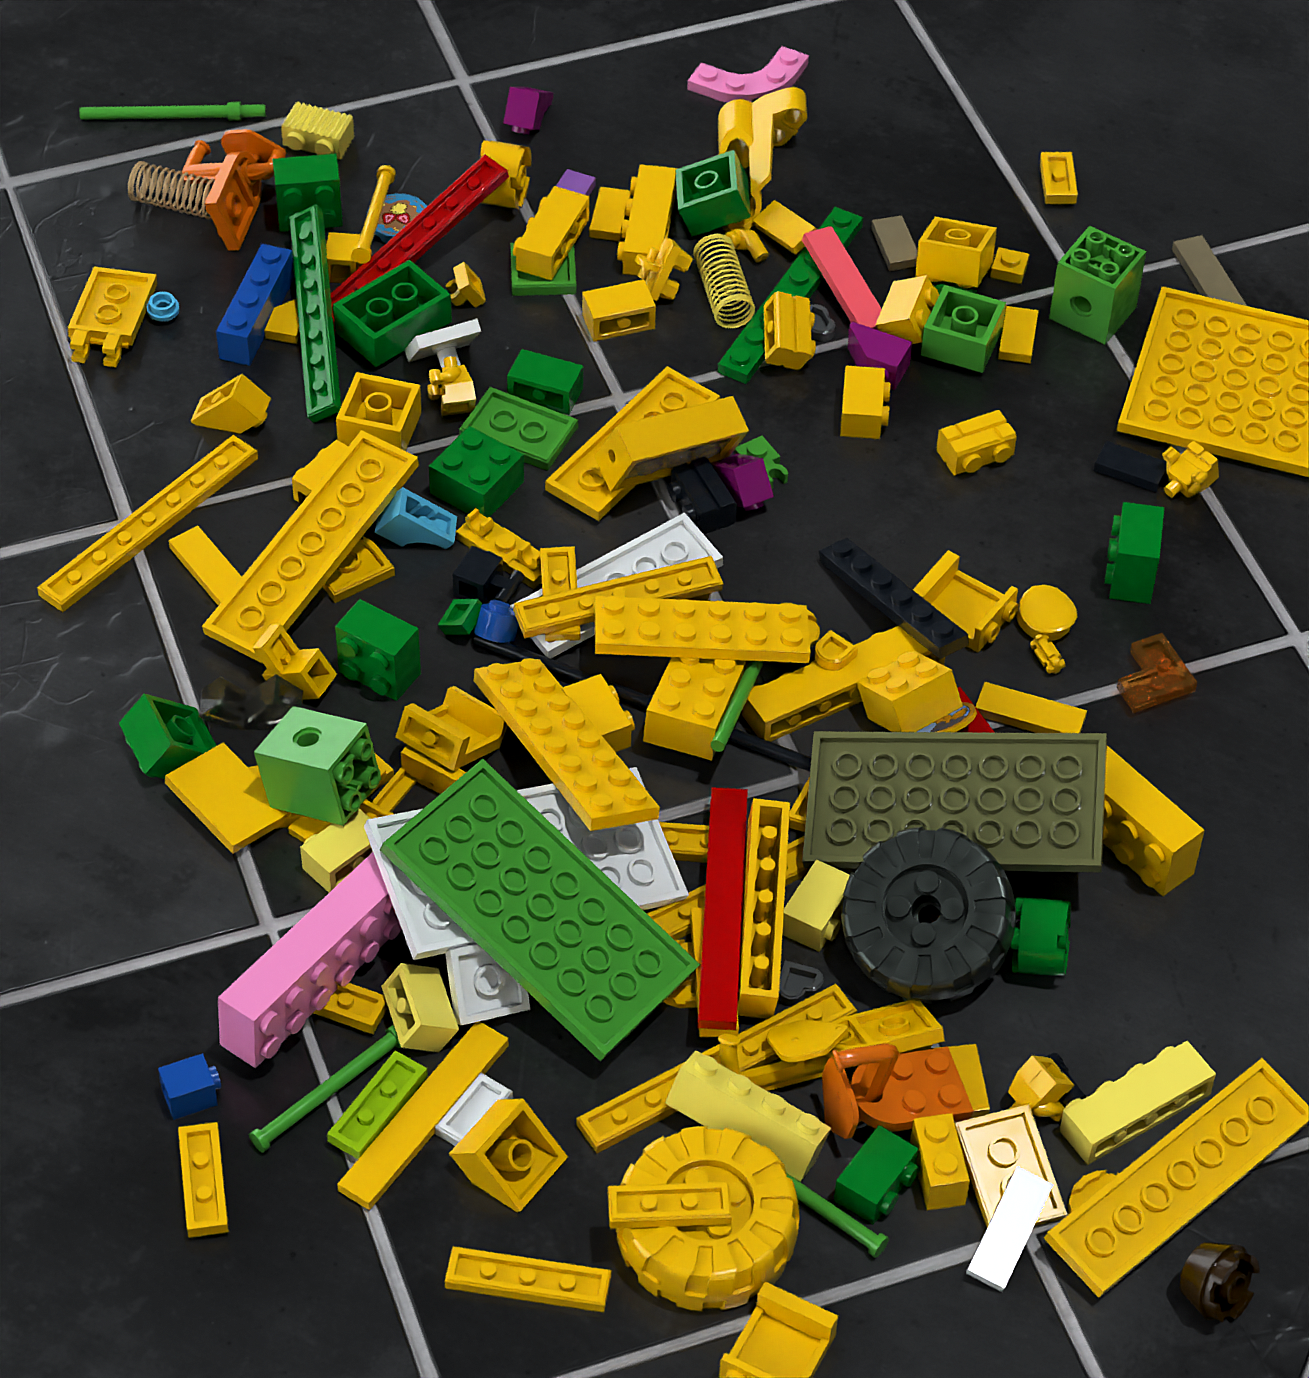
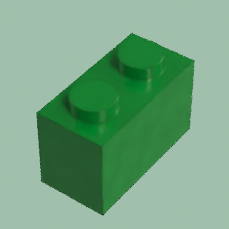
[507,349,583,415]
[834,1125,920,1225]

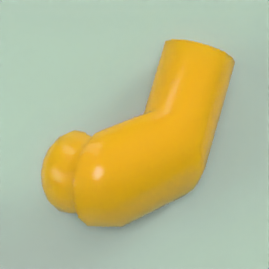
[724,229,769,263]

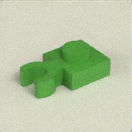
[734,436,788,489]

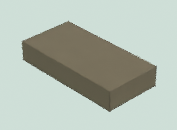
[871,215,918,271]

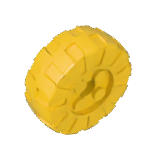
[616,1126,799,1311]

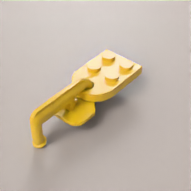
[718,1000,945,1091]

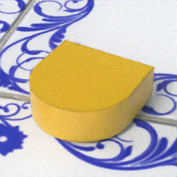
[815,630,858,670]

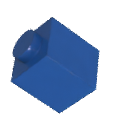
[158,1053,222,1120]

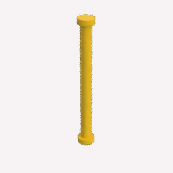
[352,165,396,264]

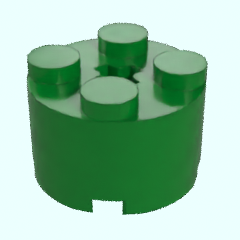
[1011,897,1071,976]

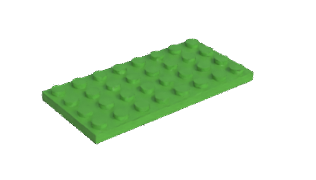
[380,759,700,1062]

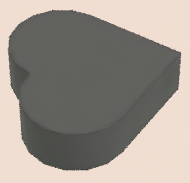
[810,304,836,342]
[778,960,824,1006]

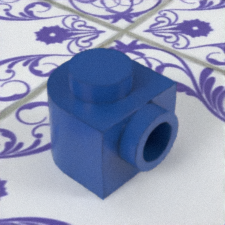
[474,600,519,643]

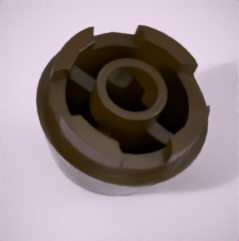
[1180,1242,1260,1322]

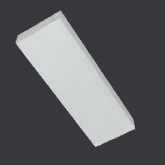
[966,1166,1053,1292]

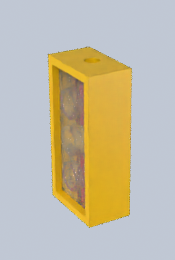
[594,396,749,492]

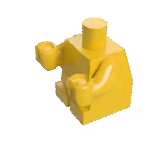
[427,356,476,416]
[1162,440,1219,498]
[1008,1055,1075,1122]

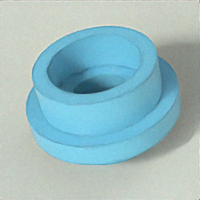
[147,292,179,322]

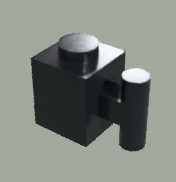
[452,546,524,604]

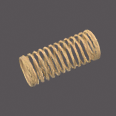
[128,161,215,221]

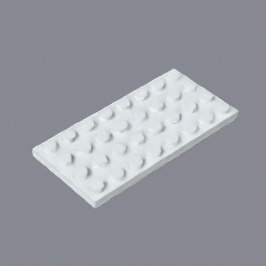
[364,767,689,960]

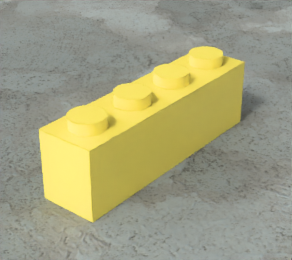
[1059,1041,1216,1165]
[665,1051,831,1181]

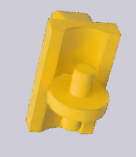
[635,237,693,301]

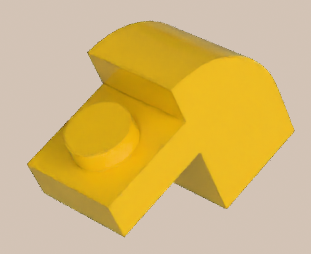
[252,624,337,699]

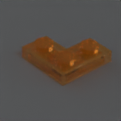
[1117,633,1197,713]

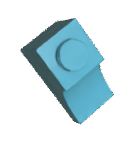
[375,487,457,549]

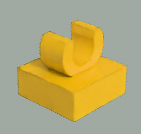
[446,262,486,308]

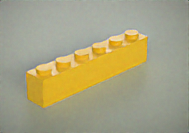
[742,626,945,742]
[737,798,790,1019]

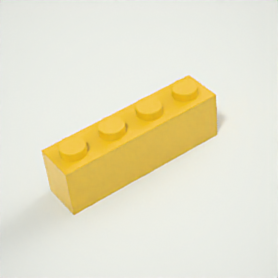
[617,164,677,276]

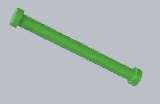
[249,1025,401,1152]
[786,1173,889,1258]

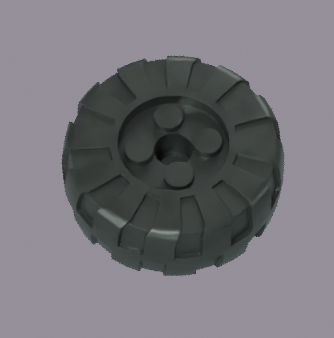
[841,827,1016,1003]

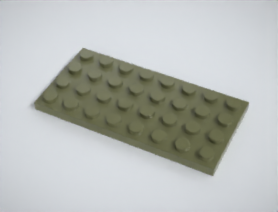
[802,731,1107,872]

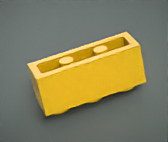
[513,186,589,281]

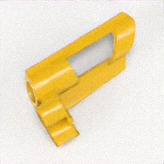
[718,87,807,231]

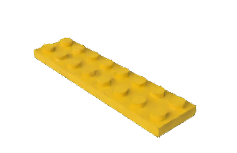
[202,430,419,663]
[473,658,660,831]
[1044,1058,1309,1298]

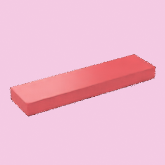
[802,226,882,330]

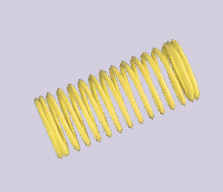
[693,234,755,328]

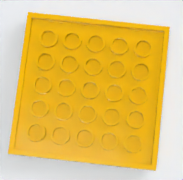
[1117,286,1309,477]

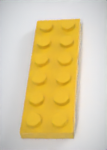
[545,366,720,521]
[594,596,811,663]

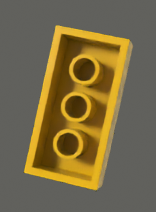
[643,657,749,760]
[1103,745,1205,896]

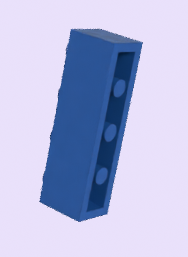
[216,244,295,366]

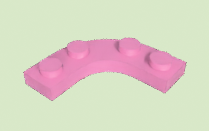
[687,46,809,103]

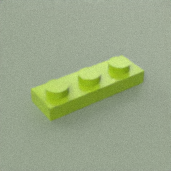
[327,1050,428,1159]

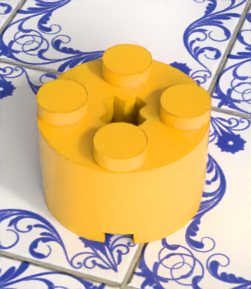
[480,140,531,209]

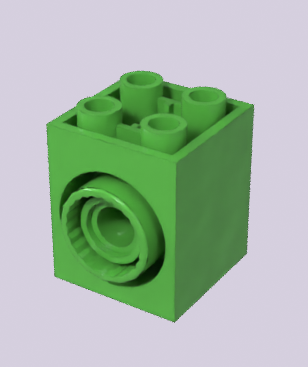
[1049,226,1146,345]
[254,706,381,826]

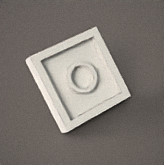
[404,319,481,369]
[445,943,530,1025]

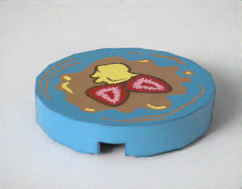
[366,193,427,243]

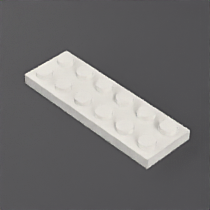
[510,513,723,659]

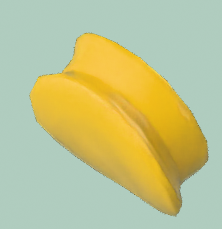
[1016,585,1077,641]

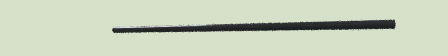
[473,634,811,772]

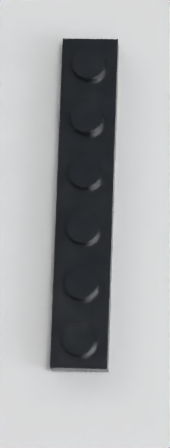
[819,538,969,659]

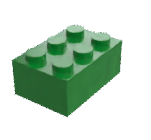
[333,260,452,367]

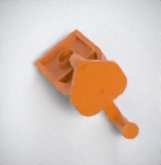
[182,129,287,251]
[822,1043,974,1139]

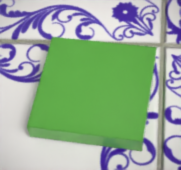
[510,243,576,296]

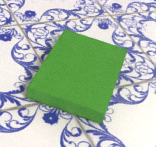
[459,387,578,471]

